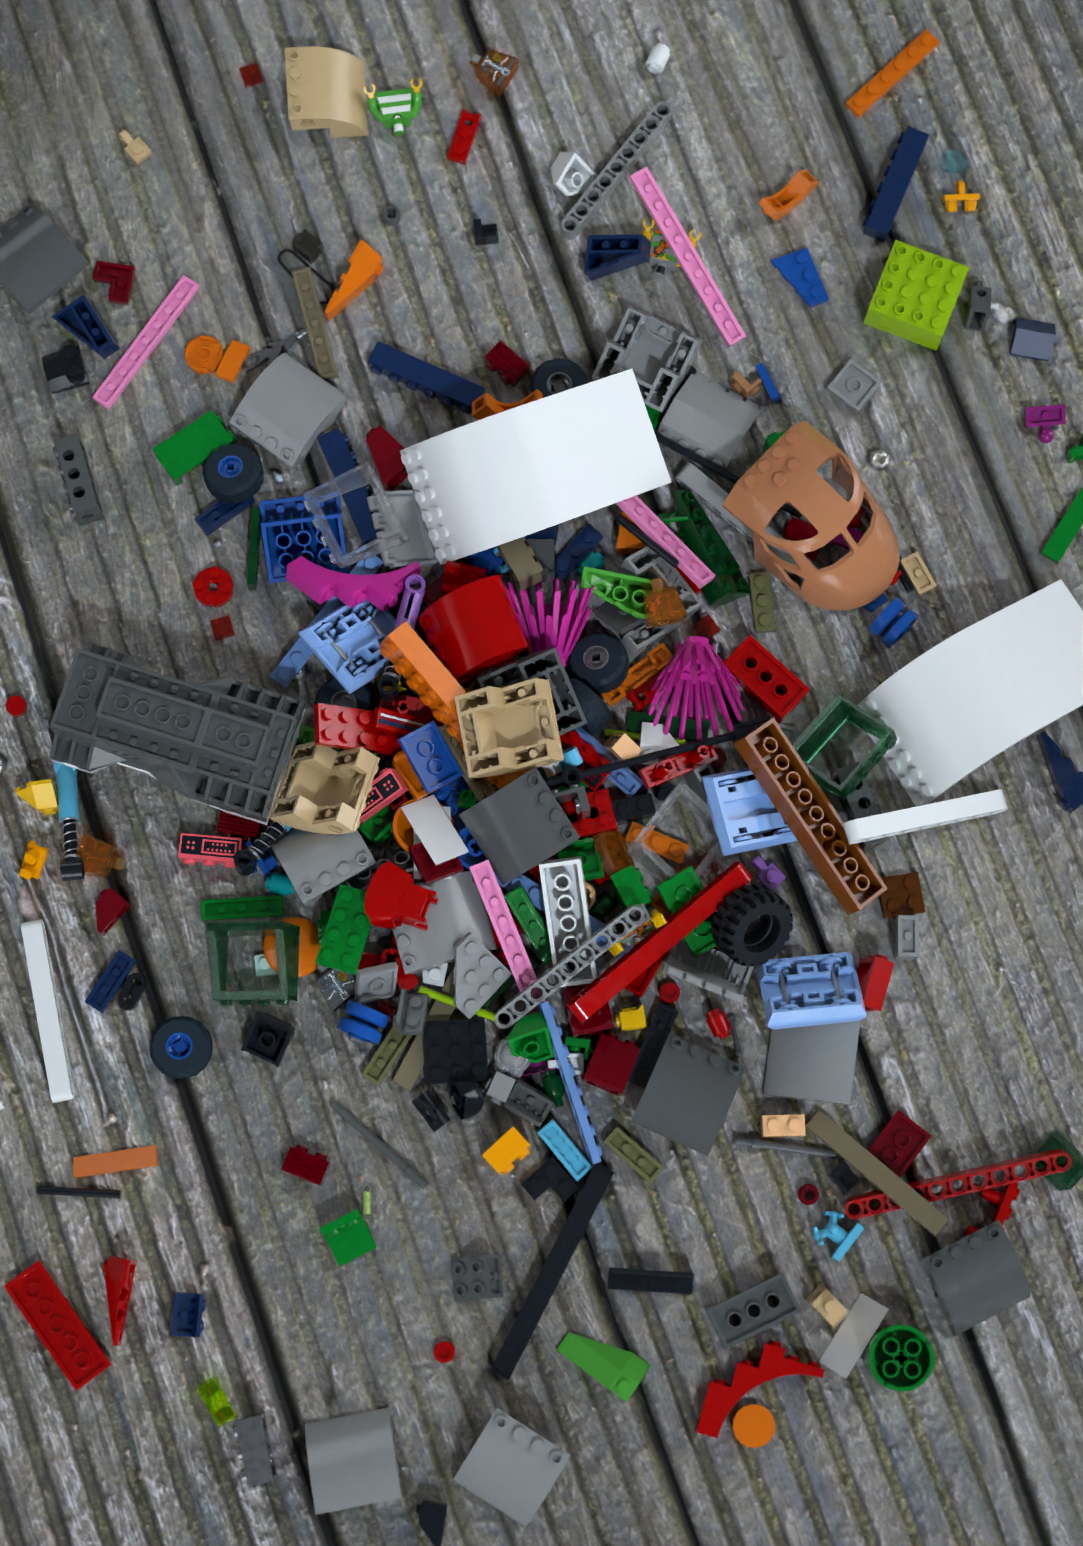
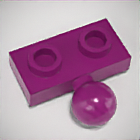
[1024,404,1066,444]

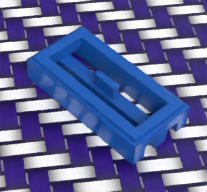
[755,363,781,404]

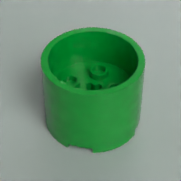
[863,1324,934,1392]

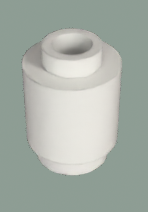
[645,43,670,74]

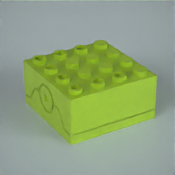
[863,240,970,351]

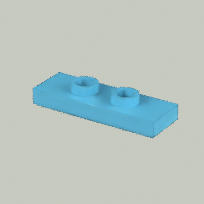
[537,1119,593,1181]

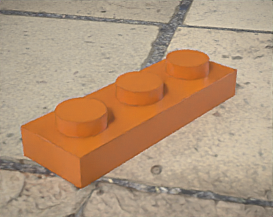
[625,822,689,865]

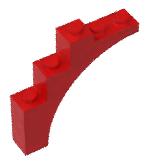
[695,1340,825,1438]

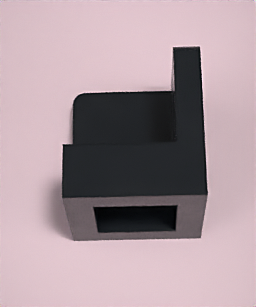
[473,219,499,245]
[827,1161,859,1194]

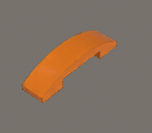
[601,642,673,707]

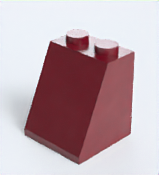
[366,425,408,491]
[562,983,614,1038]
[583,1032,640,1097]

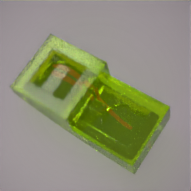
[196,1376,237,1427]

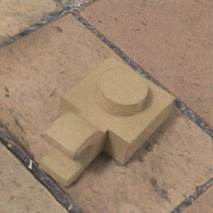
[119,129,152,165]

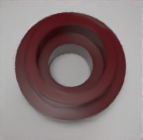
[798,1184,819,1205]

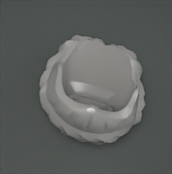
[494,1037,531,1079]

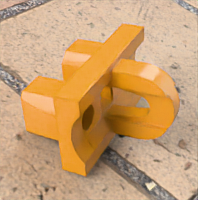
[941,180,980,213]
[19,840,49,880]

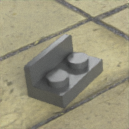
[393,988,430,1036]

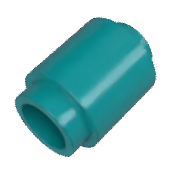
[576,551,605,577]
[265,872,295,896]

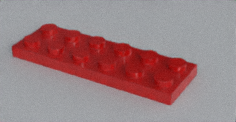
[314,703,404,756]
[4,1260,112,1391]

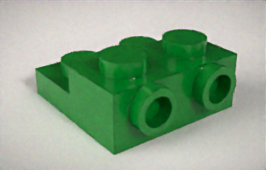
[557,836,604,881]

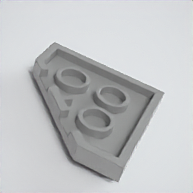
[453,931,512,1019]

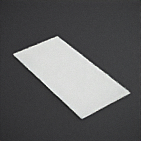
[401,795,469,865]
[819,1293,889,1378]

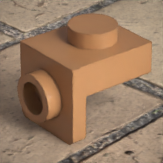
[730,371,762,399]

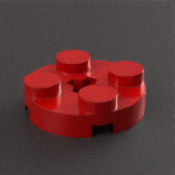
[193,566,234,608]

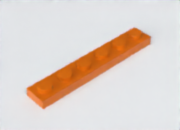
[845,29,940,119]

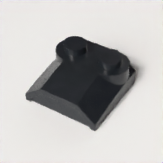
[42,345,90,394]
[241,1011,296,1067]

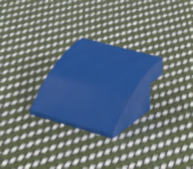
[259,490,349,583]

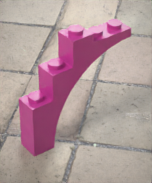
[286,556,421,612]

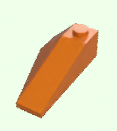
[324,239,385,321]

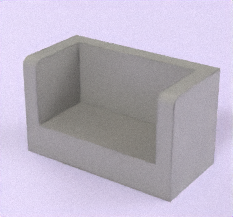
[895,915,919,960]

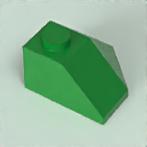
[507,1011,555,1063]

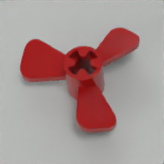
[358,936,419,991]

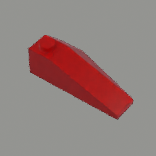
[103,1256,137,1346]

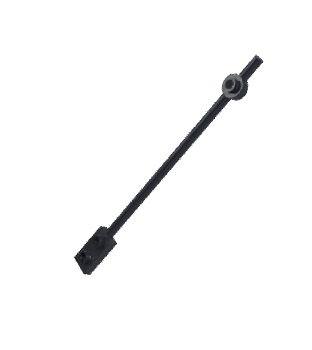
[654,431,802,519]
[544,715,771,787]

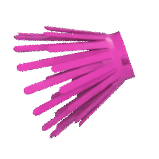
[503,579,595,667]
[649,636,744,741]

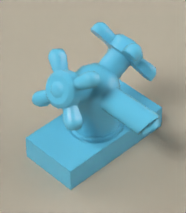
[812,1210,864,1262]

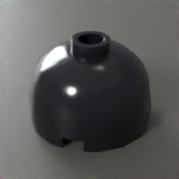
[448,1077,486,1120]

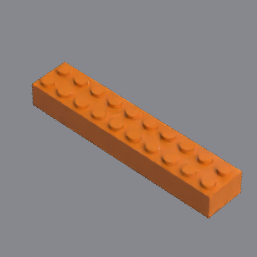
[378,621,531,789]

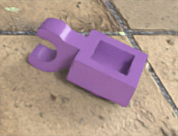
[751,855,786,890]

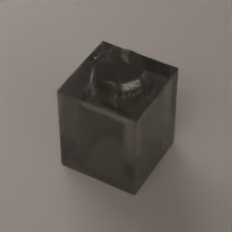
[292,229,324,265]

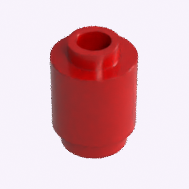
[705,1007,733,1040]

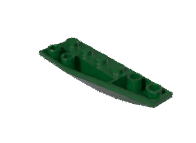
[675,490,751,606]

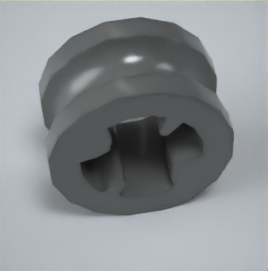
[383,205,401,225]

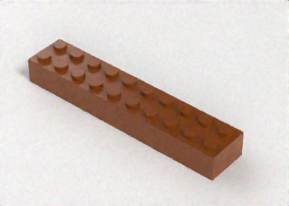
[734,717,888,915]

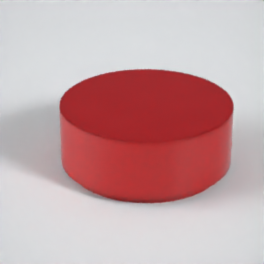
[6,696,27,717]
[659,982,680,1003]
[434,1341,455,1363]

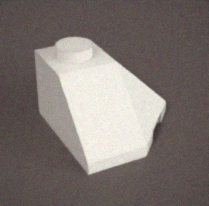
[551,152,597,196]
[639,722,679,765]

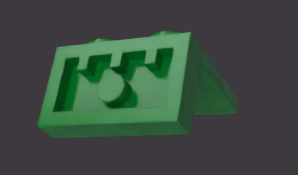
[319,1209,377,1266]

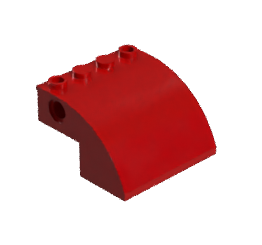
[418,575,529,686]

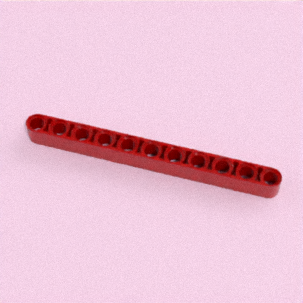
[567,861,752,1022]
[843,1149,1072,1219]

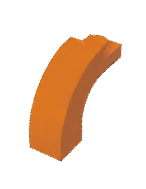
[758,169,819,221]
[472,389,543,420]

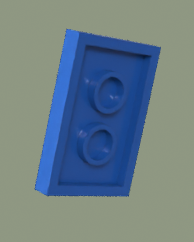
[397,721,463,794]

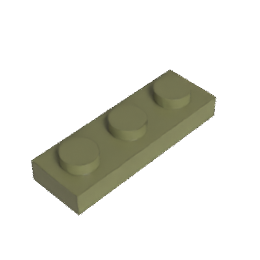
[748,572,776,634]
[361,1026,413,1087]
[603,1127,664,1184]

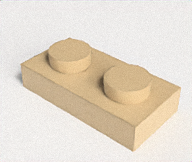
[899,551,937,596]

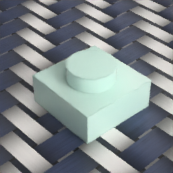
[254,954,278,977]

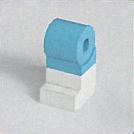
[542,746,583,778]

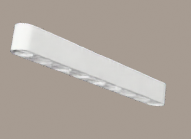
[843,789,1008,844]
[21,919,75,1103]

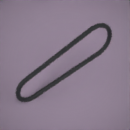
[278,249,334,305]

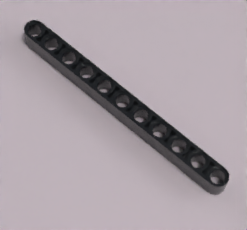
[490,1163,615,1381]

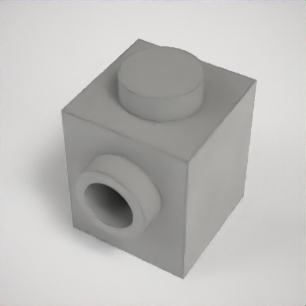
[485,1071,516,1105]

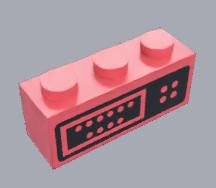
[359,768,409,824]
[178,833,244,869]

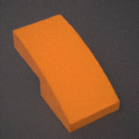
[215,340,251,383]

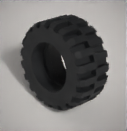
[712,884,793,967]

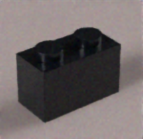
[611,793,656,826]

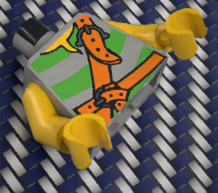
[642,217,702,278]
[608,903,667,957]

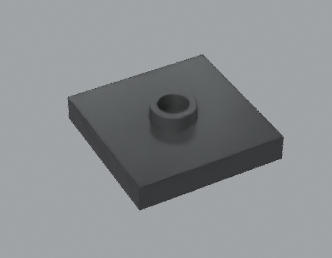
[595,602,648,635]

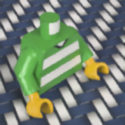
[363,78,423,136]

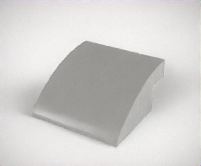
[763,1021,861,1105]
[305,1408,403,1515]

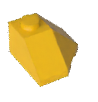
[14,779,58,815]

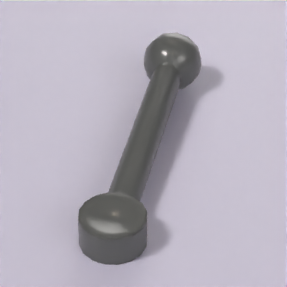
[728,1015,743,1058]

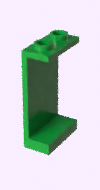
[152,410,236,486]

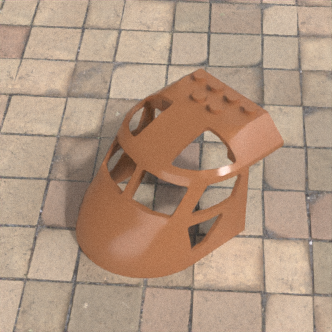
[723,421,900,610]

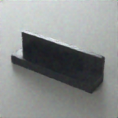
[608,1267,694,1295]

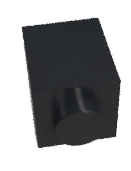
[415,1500,448,1546]

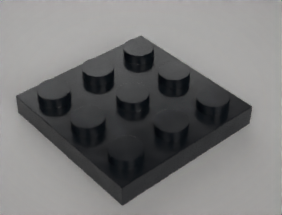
[423,1018,488,1084]

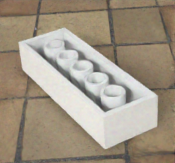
[539,856,598,987]

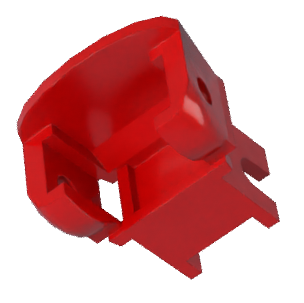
[364,861,439,931]

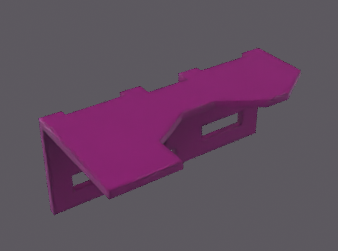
[522,1058,557,1076]

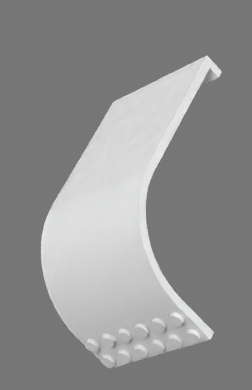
[400,369,671,565]
[852,579,1083,807]

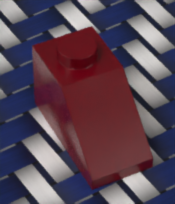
[96,887,131,937]

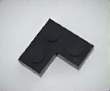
[521,1157,580,1202]

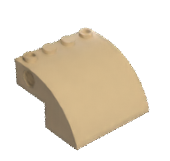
[285,46,369,138]
[454,678,564,778]
[269,741,380,834]

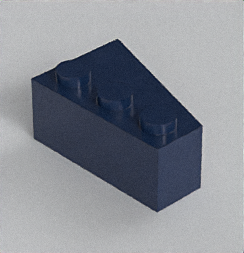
[584,234,651,281]
[51,295,121,359]

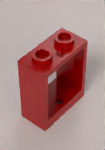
[856,954,894,1012]

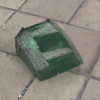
[1034,1130,1083,1191]

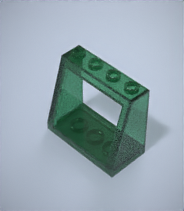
[792,693,897,800]
[206,921,300,1006]

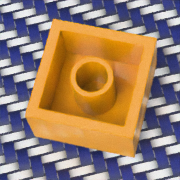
[482,1126,530,1176]

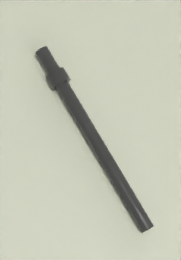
[330,1100,428,1189]
[735,1136,844,1160]

